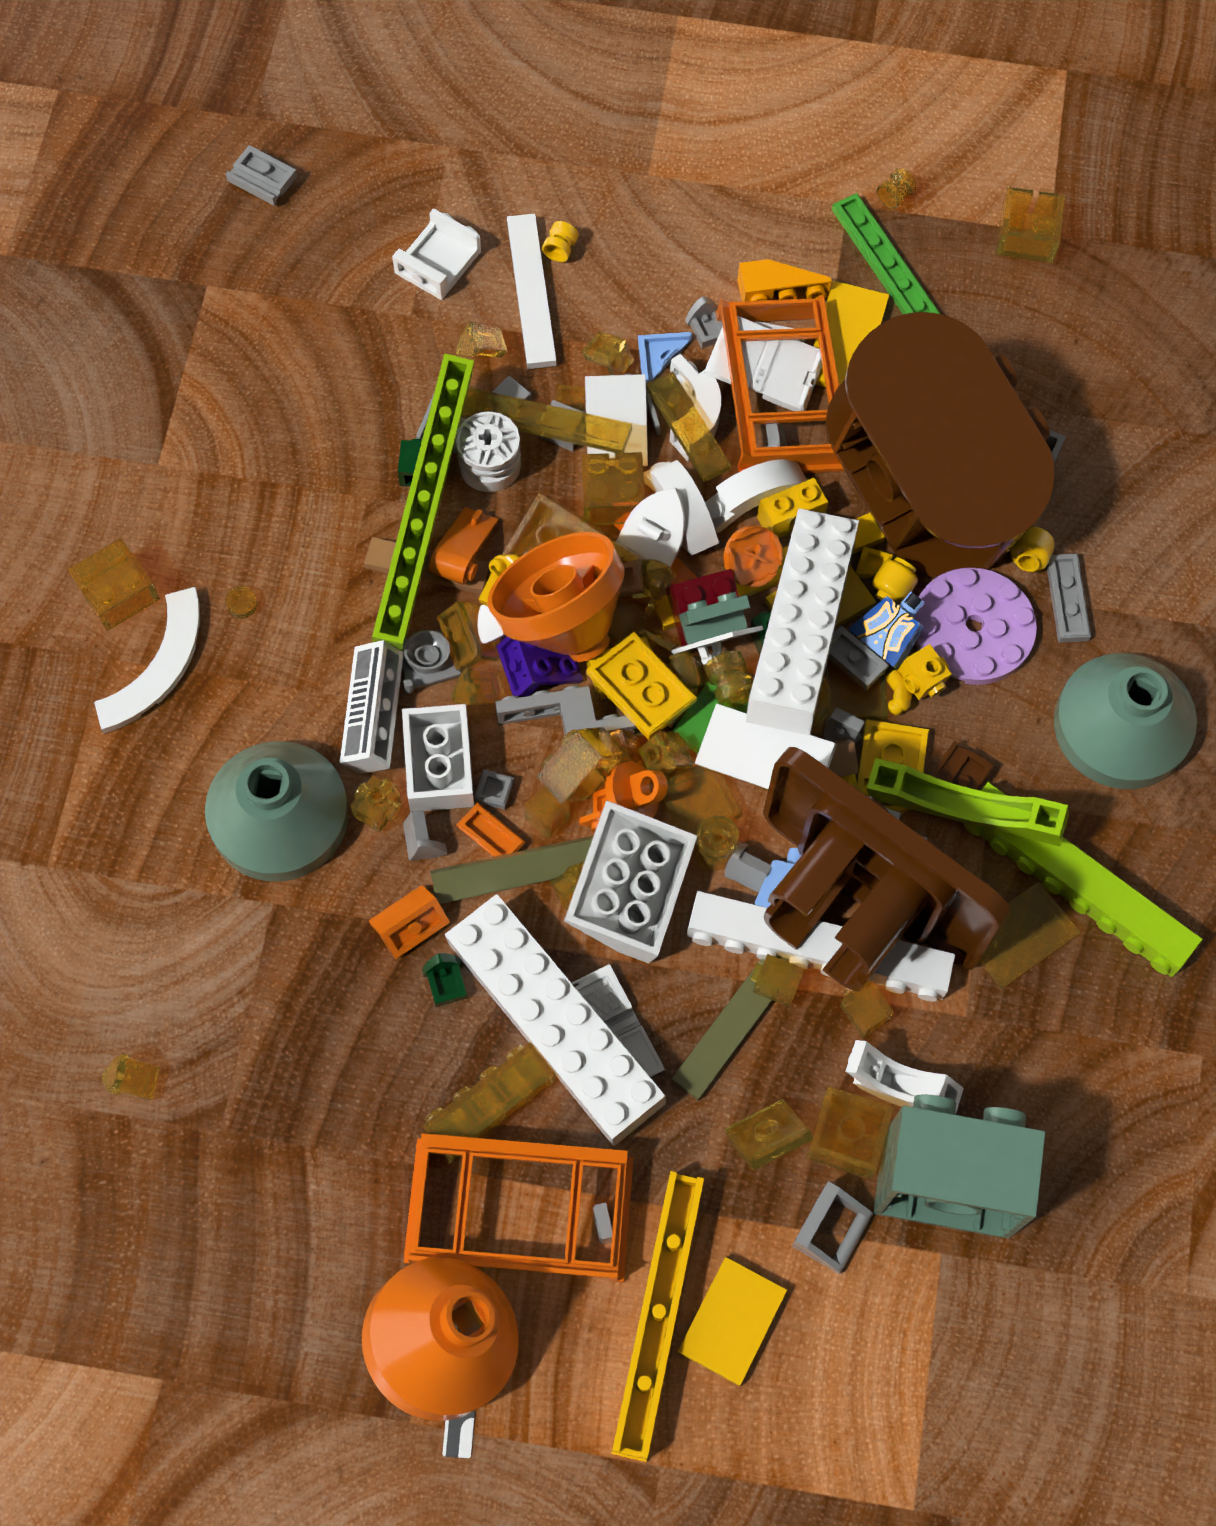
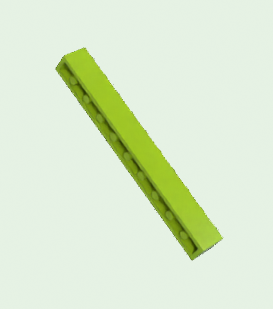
[372,353,474,651]

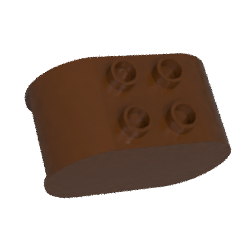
[826,312,1055,579]

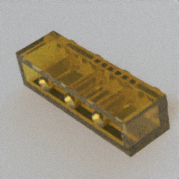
[422,1042,556,1164]

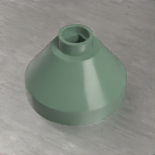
[1054,653,1197,789]
[205,741,349,882]

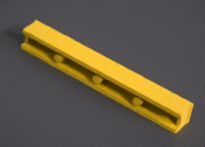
[611,1171,704,1462]

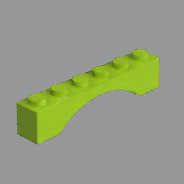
[867,758,1069,847]

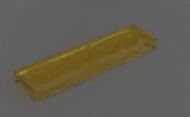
[646,371,731,482]

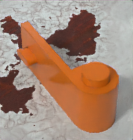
[428,507,498,585]

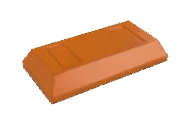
[456,802,526,857]

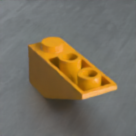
[737,259,832,301]

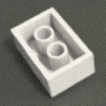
[402,704,474,812]

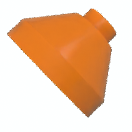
[487,532,624,662]
[362,1257,519,1421]

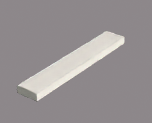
[507,214,556,369]

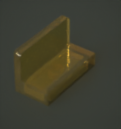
[437,601,500,672]

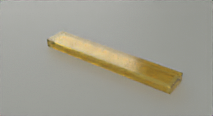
[462,387,633,455]

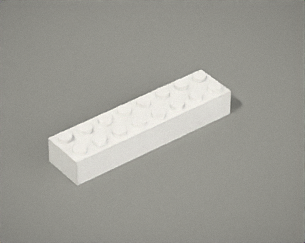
[746,508,859,736]
[445,894,666,1146]

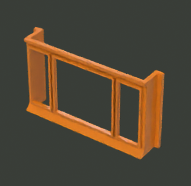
[715,296,845,473]
[403,1133,634,1282]

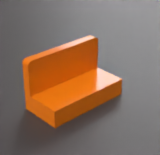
[369,885,450,959]

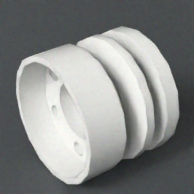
[456,411,521,493]

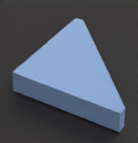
[638,332,692,384]

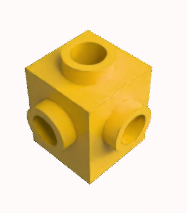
[898,644,952,700]

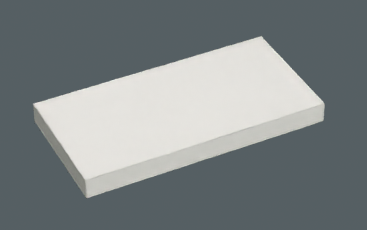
[695,704,837,789]

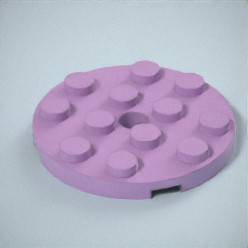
[913,568,1037,685]

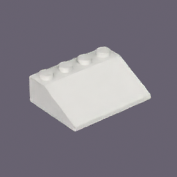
[564,801,697,964]

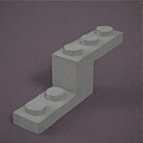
[495,685,660,749]

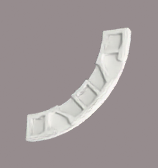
[94,587,200,734]

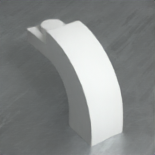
[670,354,721,462]
[705,459,807,533]
[642,460,719,555]
[845,1040,964,1114]

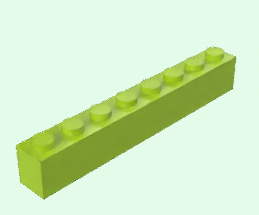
[964,782,1202,977]

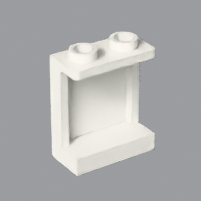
[392,209,481,300]

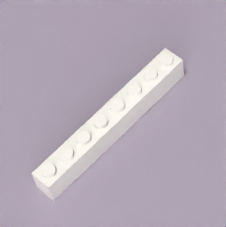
[687,891,955,1002]

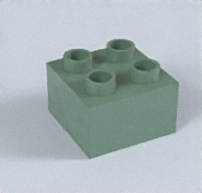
[873,1094,1045,1239]

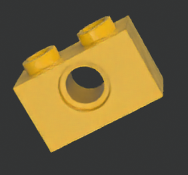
[757,478,828,539]

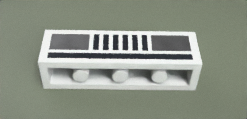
[340,640,404,774]

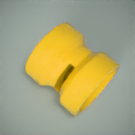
[542,221,579,263]

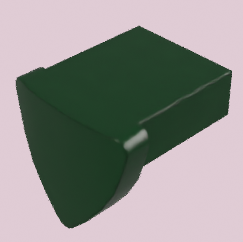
[422,953,467,1007]

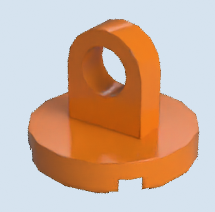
[723,525,783,588]
[605,761,668,818]

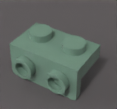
[679,592,750,645]

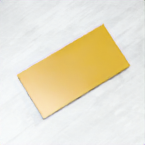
[811,280,889,387]

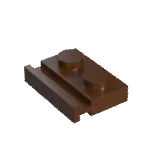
[930,741,994,790]

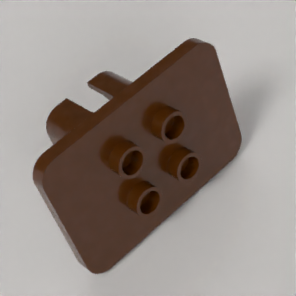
[763,747,1011,991]

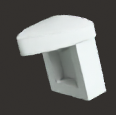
[478,605,504,644]

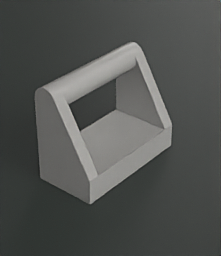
[792,1181,873,1274]

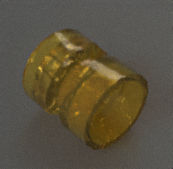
[704,650,754,709]
[694,815,739,871]

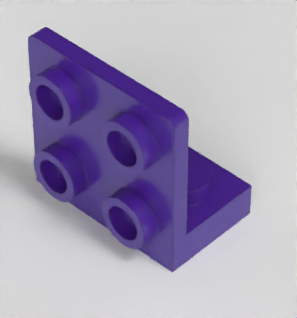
[496,636,583,698]

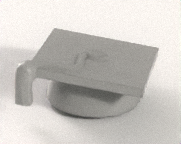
[402,628,462,695]

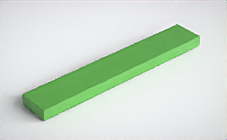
[832,193,940,314]

